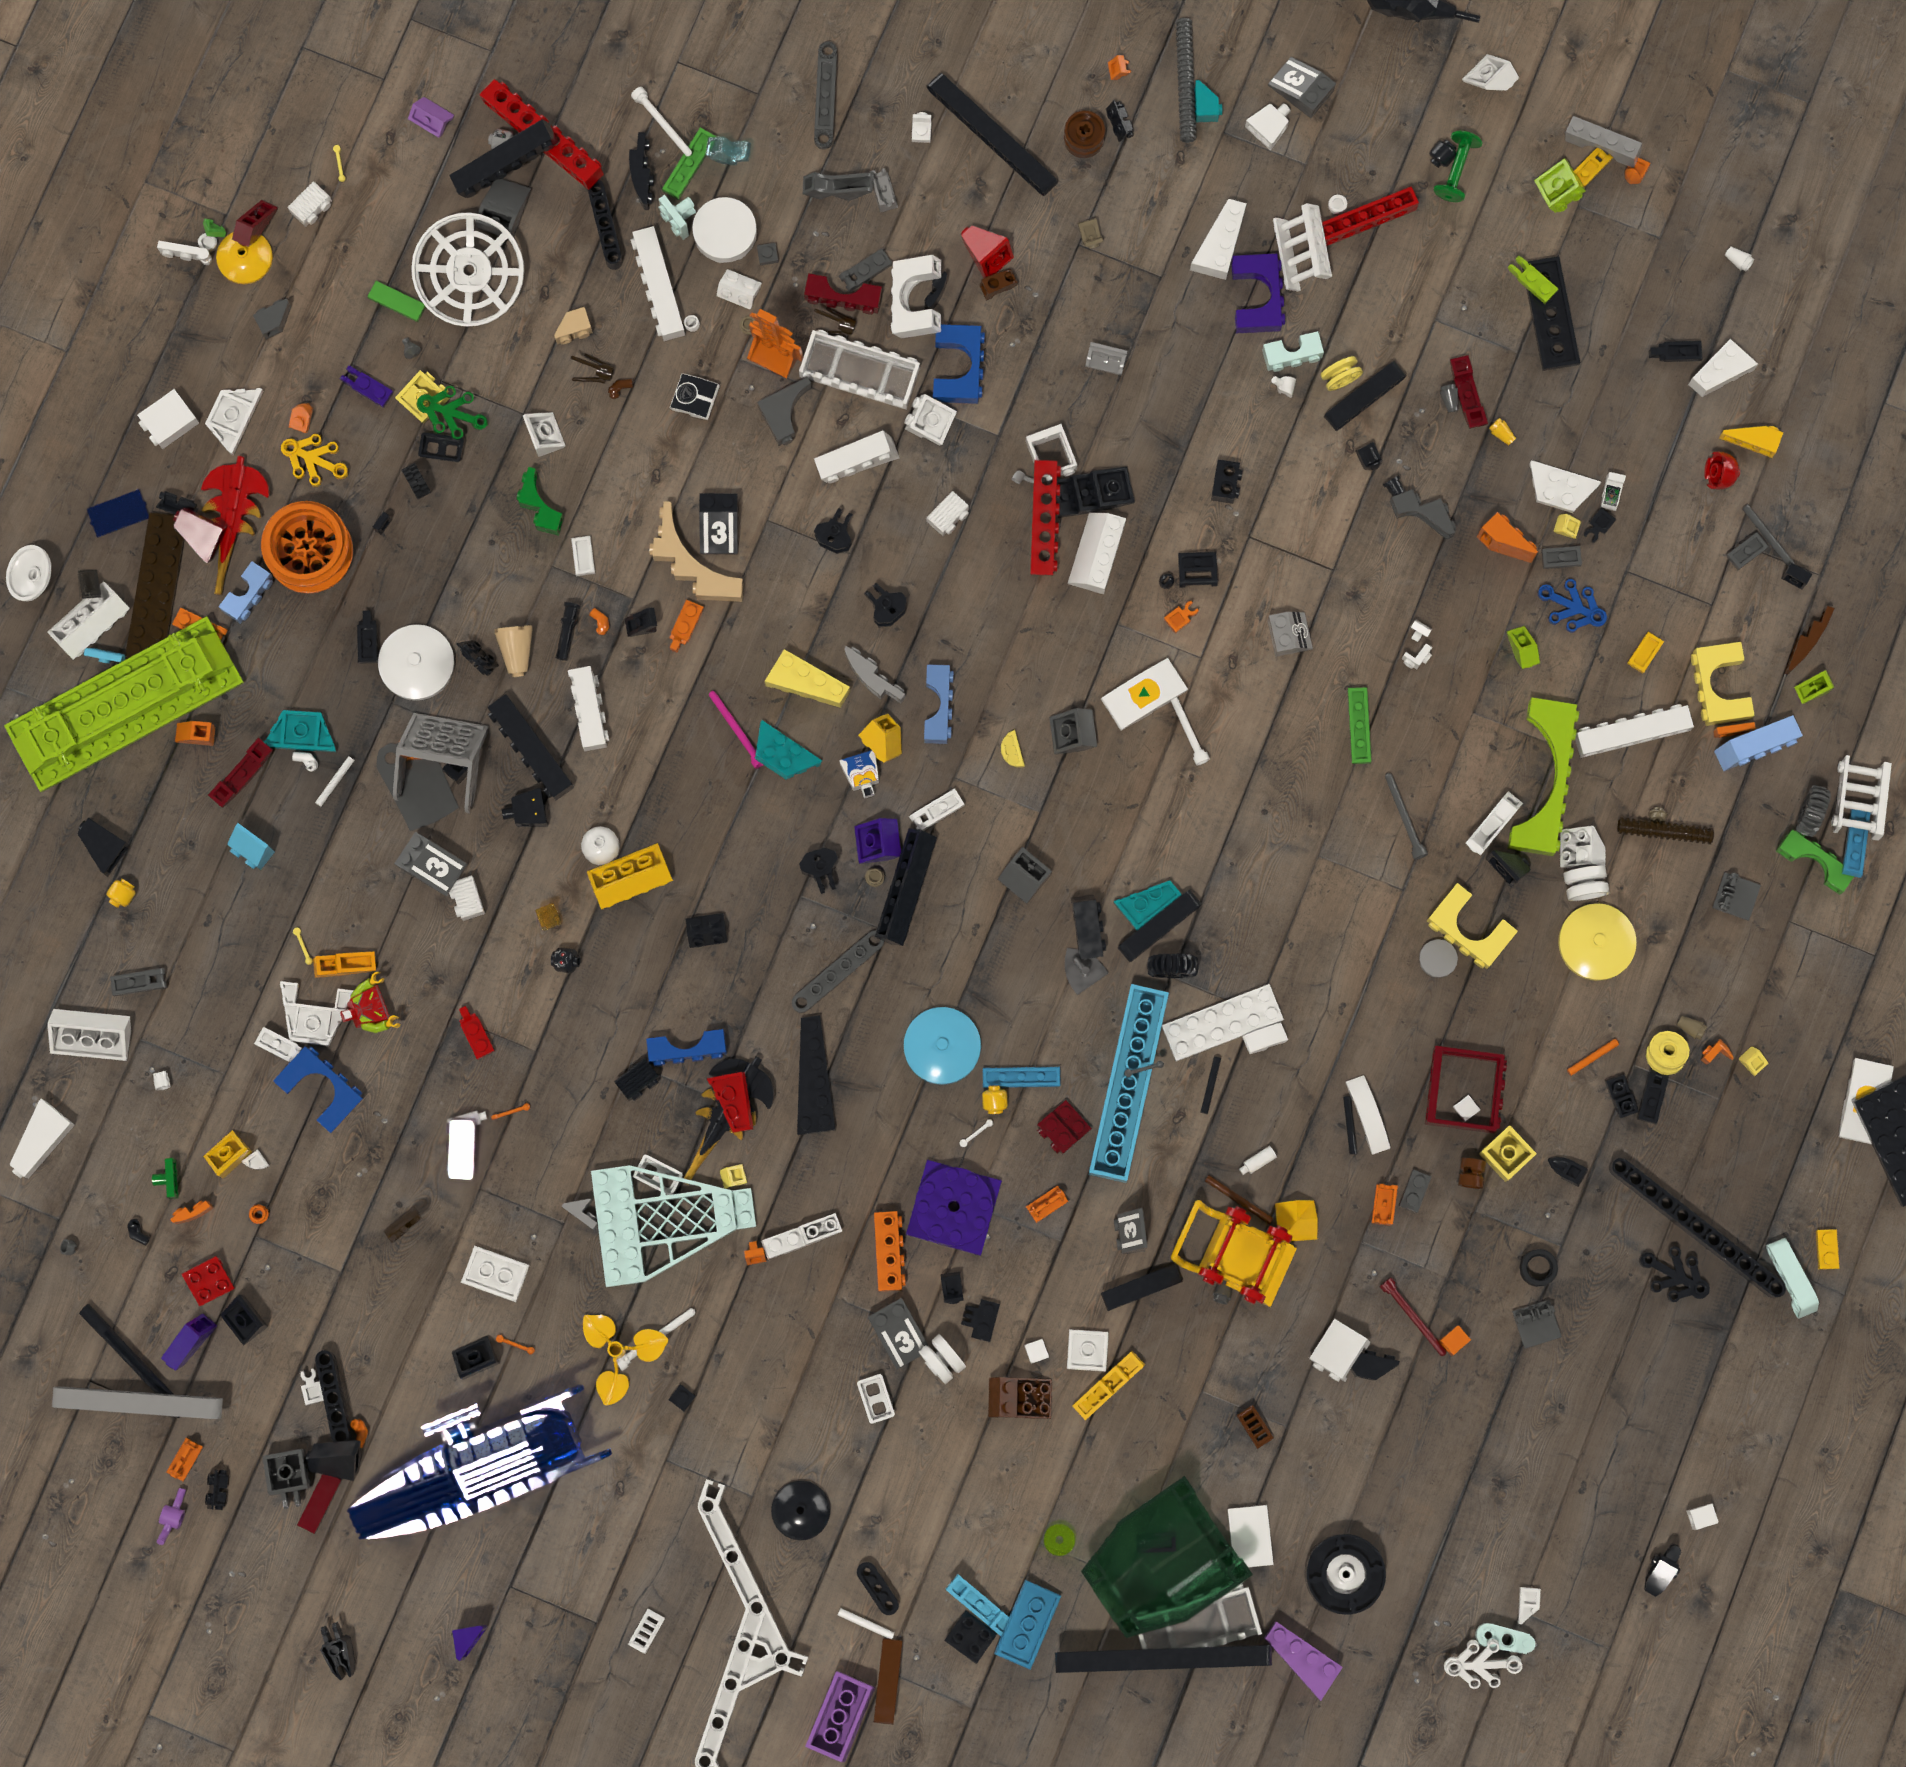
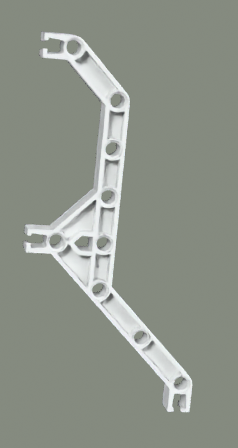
[695,1479,808,1767]

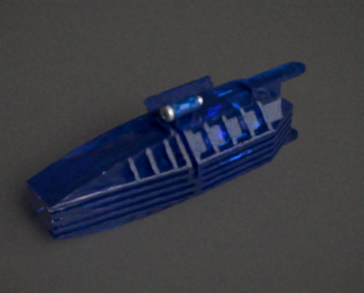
[347,1384,612,1540]

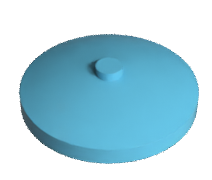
[904,1007,981,1085]

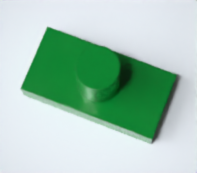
[152,1158,178,1199]

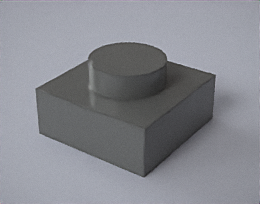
[757,243,778,266]

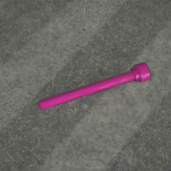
[709,691,763,769]

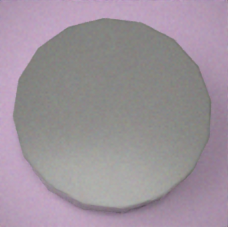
[1419,939,1458,978]

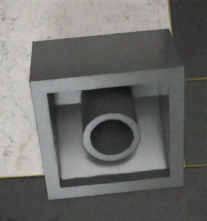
[1049,708,1097,754]

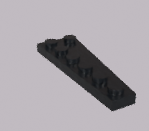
[797,1015,836,1136]

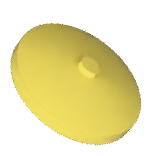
[1558,904,1636,981]

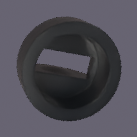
[1159,573,1174,589]

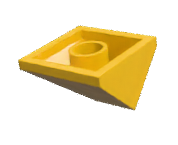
[1275,1200,1317,1242]

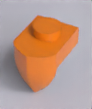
[1624,158,1650,184]
[289,403,313,433]
[1701,1039,1734,1065]

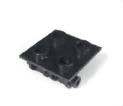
[456,640,499,676]
[944,1610,997,1664]

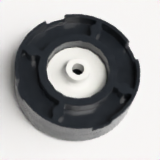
[1305,1534,1386,1615]

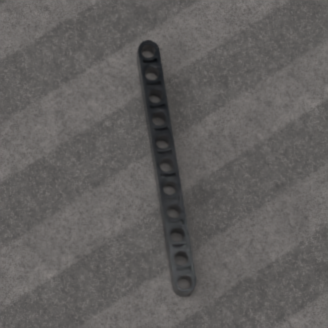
[1609,1158,1786,1298]
[1055,1645,1272,1673]

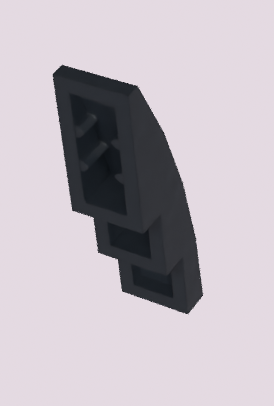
[1101,1264,1183,1311]

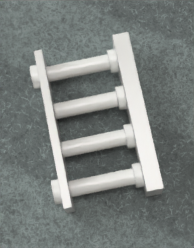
[1273,203,1332,292]
[1831,755,1892,841]

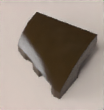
[384,1206,422,1243]

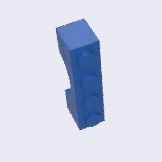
[646,1029,727,1066]

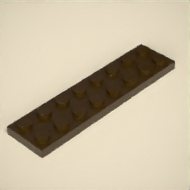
[125,512,184,659]

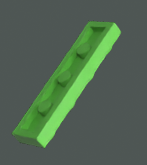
[662,127,717,200]
[1347,687,1371,764]

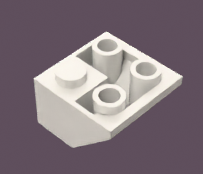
[1560,826,1605,868]

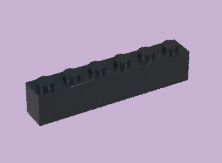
[449,119,558,198]
[487,694,574,801]
[875,828,937,946]

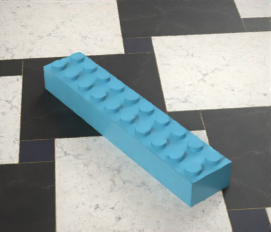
[1088,984,1169,1183]

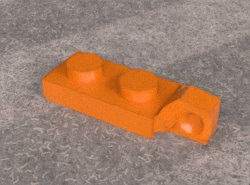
[670,599,704,653]

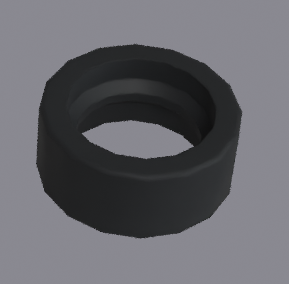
[1519,1249,1558,1287]

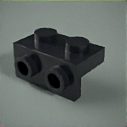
[685,913,728,948]

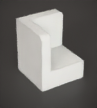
[1687,1504,1718,1530]

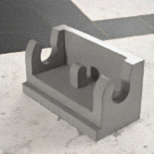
[869,168,898,213]
[1085,342,1127,376]

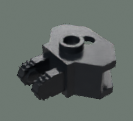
[814,508,853,554]
[864,583,907,627]
[799,847,838,894]

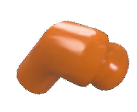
[589,608,609,635]
[350,1419,368,1448]

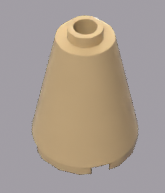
[494,625,533,677]

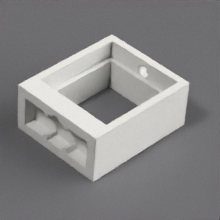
[1026,424,1077,483]

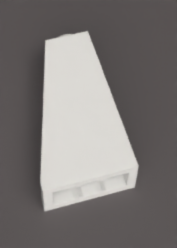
[10,1099,74,1179]

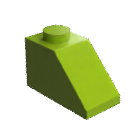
[1507,626,1540,669]

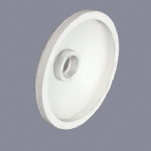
[6,545,51,602]

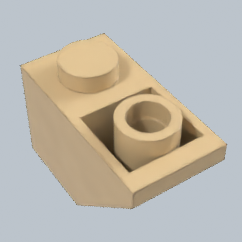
[554,307,593,344]

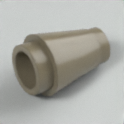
[1677,1016,1707,1040]

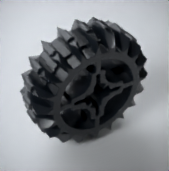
[1147,953,1199,979]

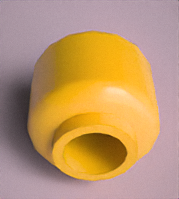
[106,879,136,908]
[982,1085,1008,1114]

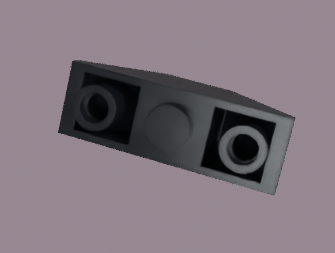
[1350,1350,1400,1381]

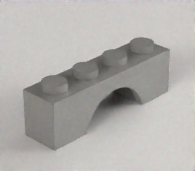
[1565,116,1642,168]

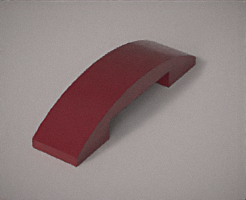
[1450,355,1488,429]
[208,738,273,808]

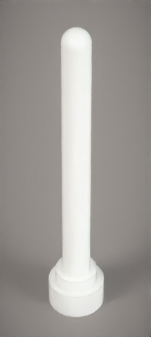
[631,87,692,156]
[1171,697,1210,766]
[617,1308,695,1371]

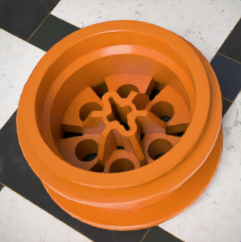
[261,501,353,593]

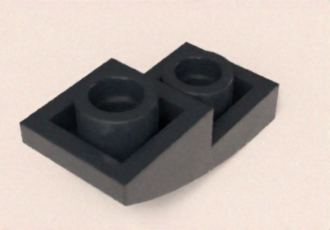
[924,271,947,310]
[1605,1074,1639,1118]

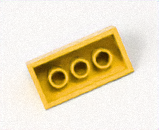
[587,843,673,909]

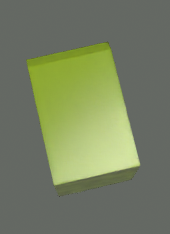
[1794,670,1834,704]

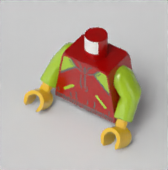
[340,972,401,1033]

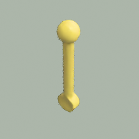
[333,145,346,182]
[293,928,313,965]

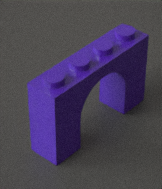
[1231,254,1285,334]

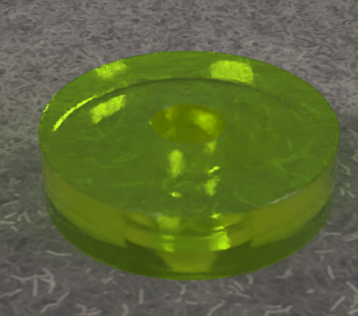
[1044,1524,1075,1556]

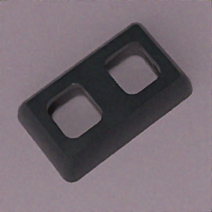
[418,432,464,463]

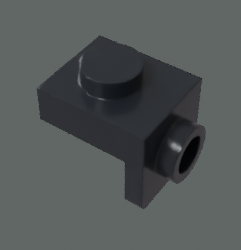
[940,1272,964,1304]

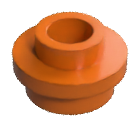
[249,1204,269,1224]

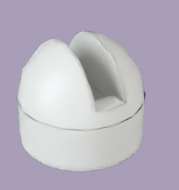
[684,315,700,332]

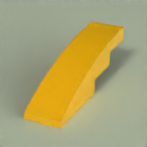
[1072,1351,1145,1420]

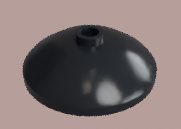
[771,1481,830,1540]

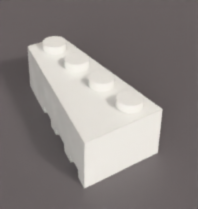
[1190,199,1247,280]
[814,431,899,483]

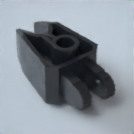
[1644,1543,1682,1597]
[320,1622,355,1680]

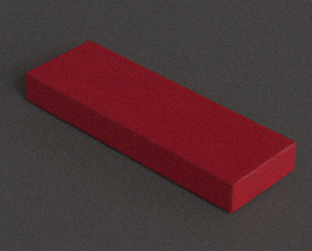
[297,1474,342,1534]

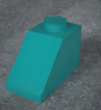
[1195,80,1222,122]

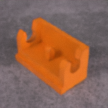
[1371,1184,1398,1226]

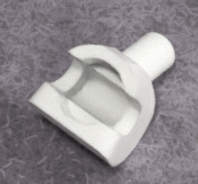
[1272,376,1296,398]

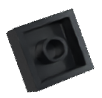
[1781,563,1812,590]

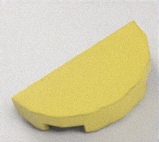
[1001,730,1025,768]

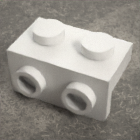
[717,269,762,309]

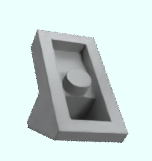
[562,1199,598,1231]

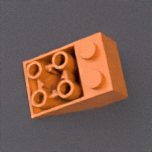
[1477,512,1538,563]

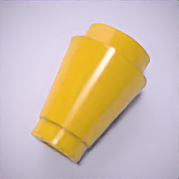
[1489,418,1516,446]

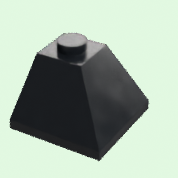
[1486,850,1531,888]

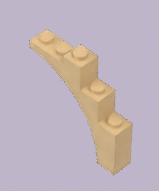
[650,501,743,602]

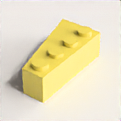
[765,649,850,708]

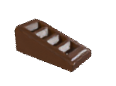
[1236,1405,1274,1449]

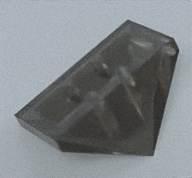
[78,570,101,600]

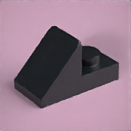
[625,607,657,637]

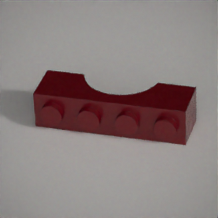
[804,273,882,315]

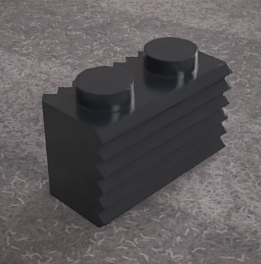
[614,1058,660,1101]

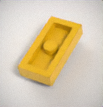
[1816,1229,1839,1270]

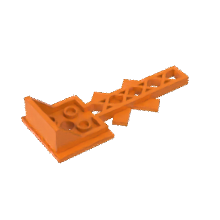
[747,309,804,379]

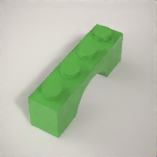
[1776,829,1854,895]

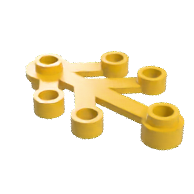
[281,434,348,487]

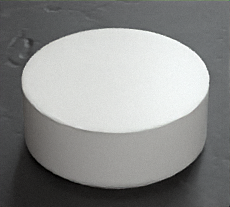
[1328,195,1347,215]
[198,233,218,253]

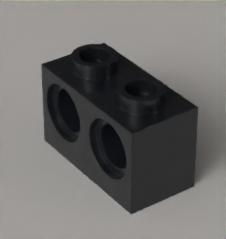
[1211,459,1243,504]

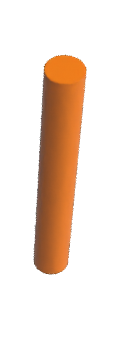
[1567,1039,1619,1076]

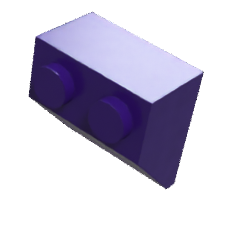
[854,818,901,864]

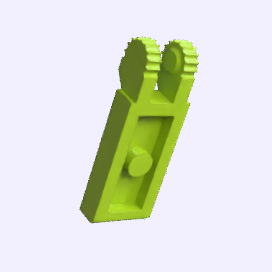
[1508,256,1558,304]

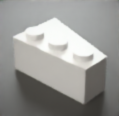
[1688,339,1758,397]

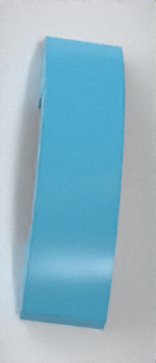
[945,1574,1009,1636]

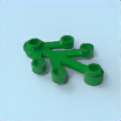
[416,386,488,440]

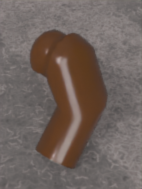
[608,379,633,399]

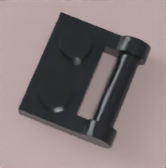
[1178,552,1218,588]

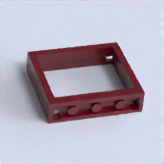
[1425,1046,1507,1134]

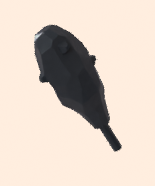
[1367,0,1480,23]

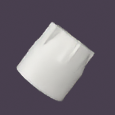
[153,1071,171,1090]

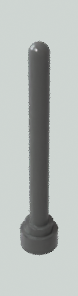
[1385,773,1428,860]

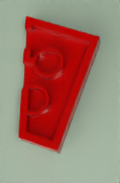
[707,1072,754,1133]

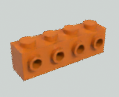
[874,1211,906,1292]

